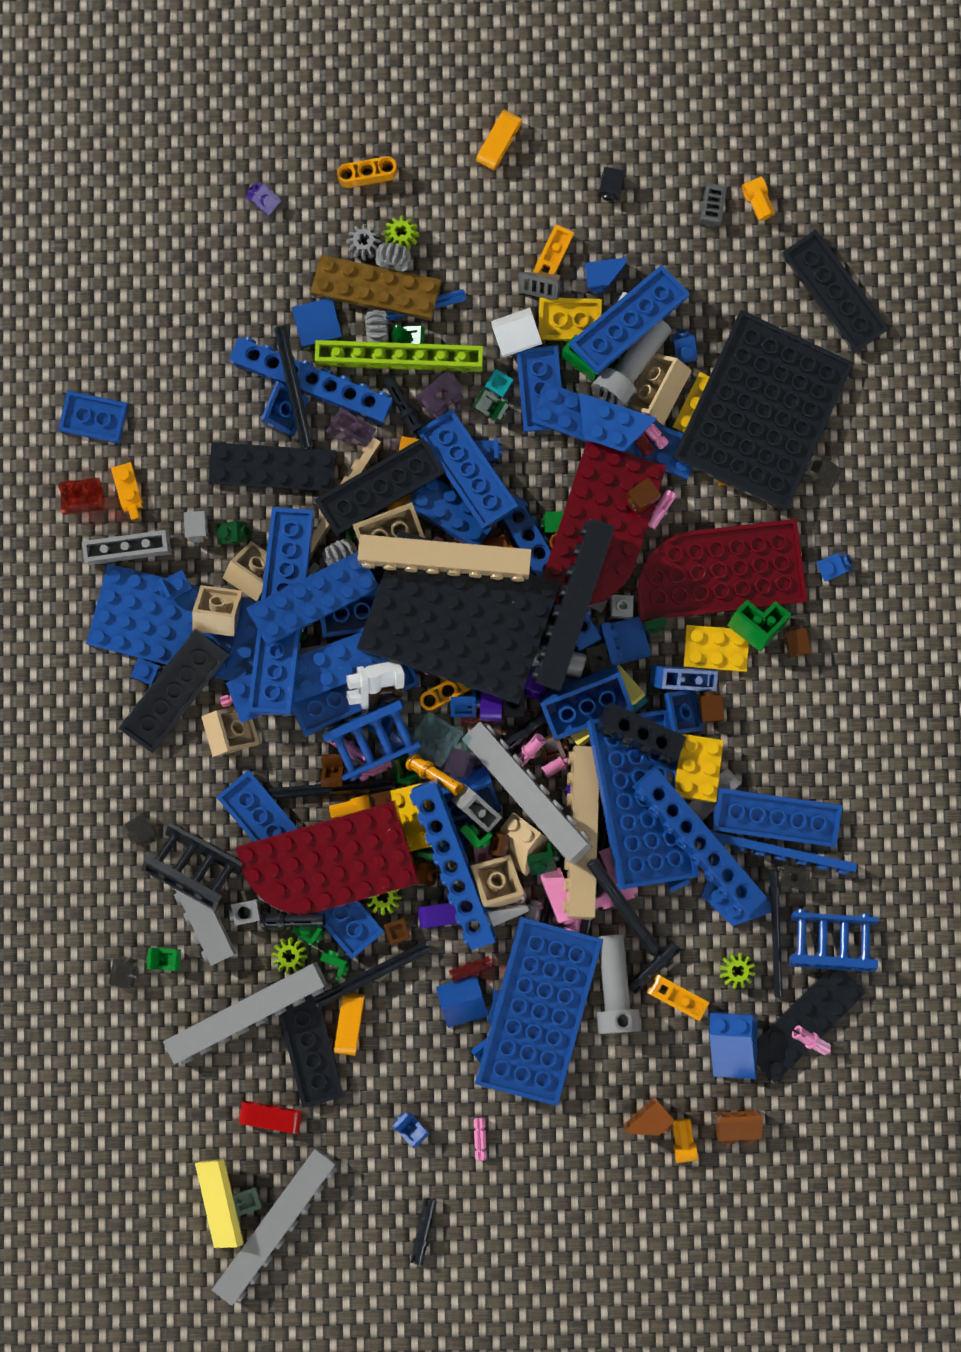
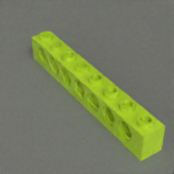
[315,340,483,372]

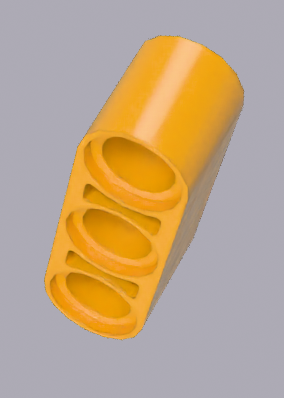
[476,109,523,171]
[337,157,397,188]
[420,681,472,711]
[334,993,365,1056]

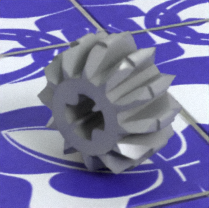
[346,224,382,260]
[375,242,411,272]
[365,310,389,343]
[322,539,358,567]

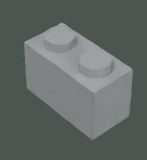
[451,785,502,833]

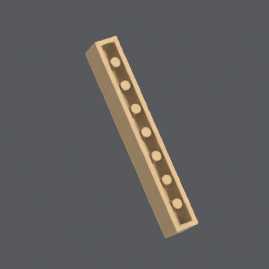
[357,534,531,582]
[563,746,599,920]

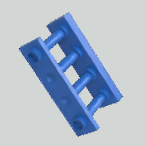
[322,698,422,781]
[789,909,878,972]

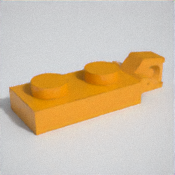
[111,462,143,522]

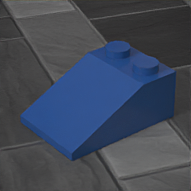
[709,1012,758,1079]

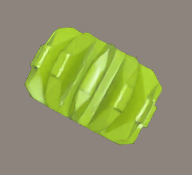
[384,215,419,250]
[367,889,402,915]
[271,937,308,974]
[719,952,755,989]

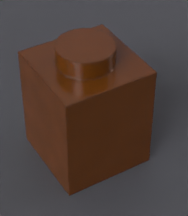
[626,478,661,514]
[783,625,812,659]
[699,691,724,723]

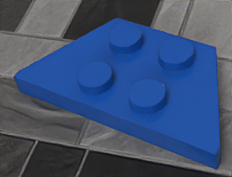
[579,393,657,453]
[701,856,771,926]

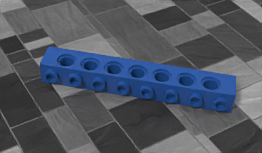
[229,337,393,426]
[500,494,602,653]
[632,768,767,915]
[410,778,497,951]

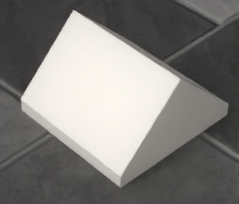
[491,308,542,357]

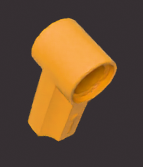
[741,176,776,221]
[329,795,371,819]
[673,1118,698,1163]

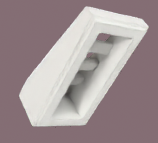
[487,903,529,927]

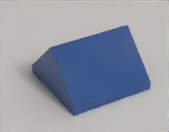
[261,381,309,436]
[663,690,703,734]
[436,974,488,1028]

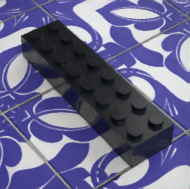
[531,518,616,691]

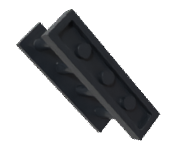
[142,822,243,911]

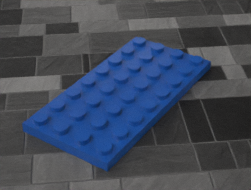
[86,564,258,681]
[587,710,699,890]
[475,917,603,1106]

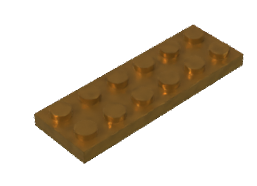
[310,255,441,321]

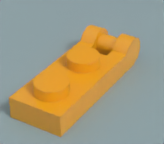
[532,224,574,286]
[647,974,710,1021]

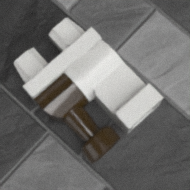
[347,661,404,710]

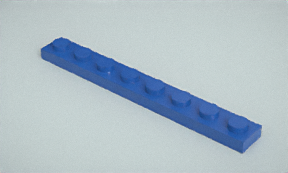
[695,831,857,875]

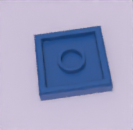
[292,298,342,348]

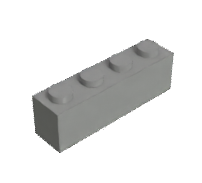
[82,530,172,565]
[174,880,237,966]

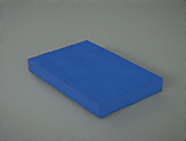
[58,390,129,444]

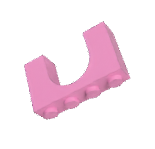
[539,847,638,925]

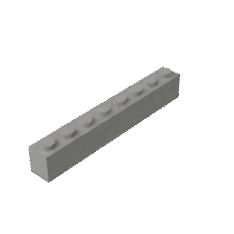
[462,722,593,865]
[163,962,328,1065]
[212,1146,337,1306]

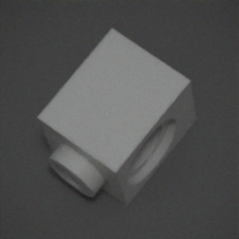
[184,511,209,543]
[608,595,634,619]
[229,899,261,925]

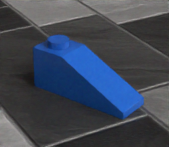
[649,665,718,691]

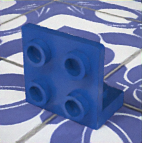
[600,616,651,667]

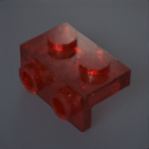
[58,478,104,515]

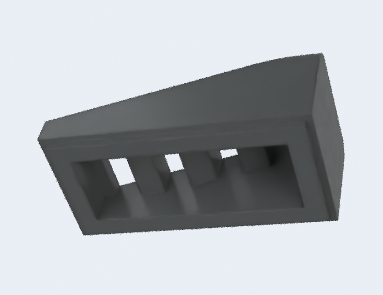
[699,183,727,227]
[518,271,561,300]

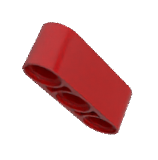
[238,1101,303,1134]

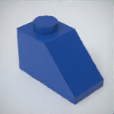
[584,257,627,294]

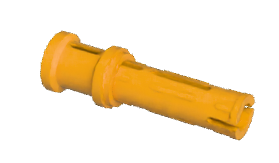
[406,753,463,796]

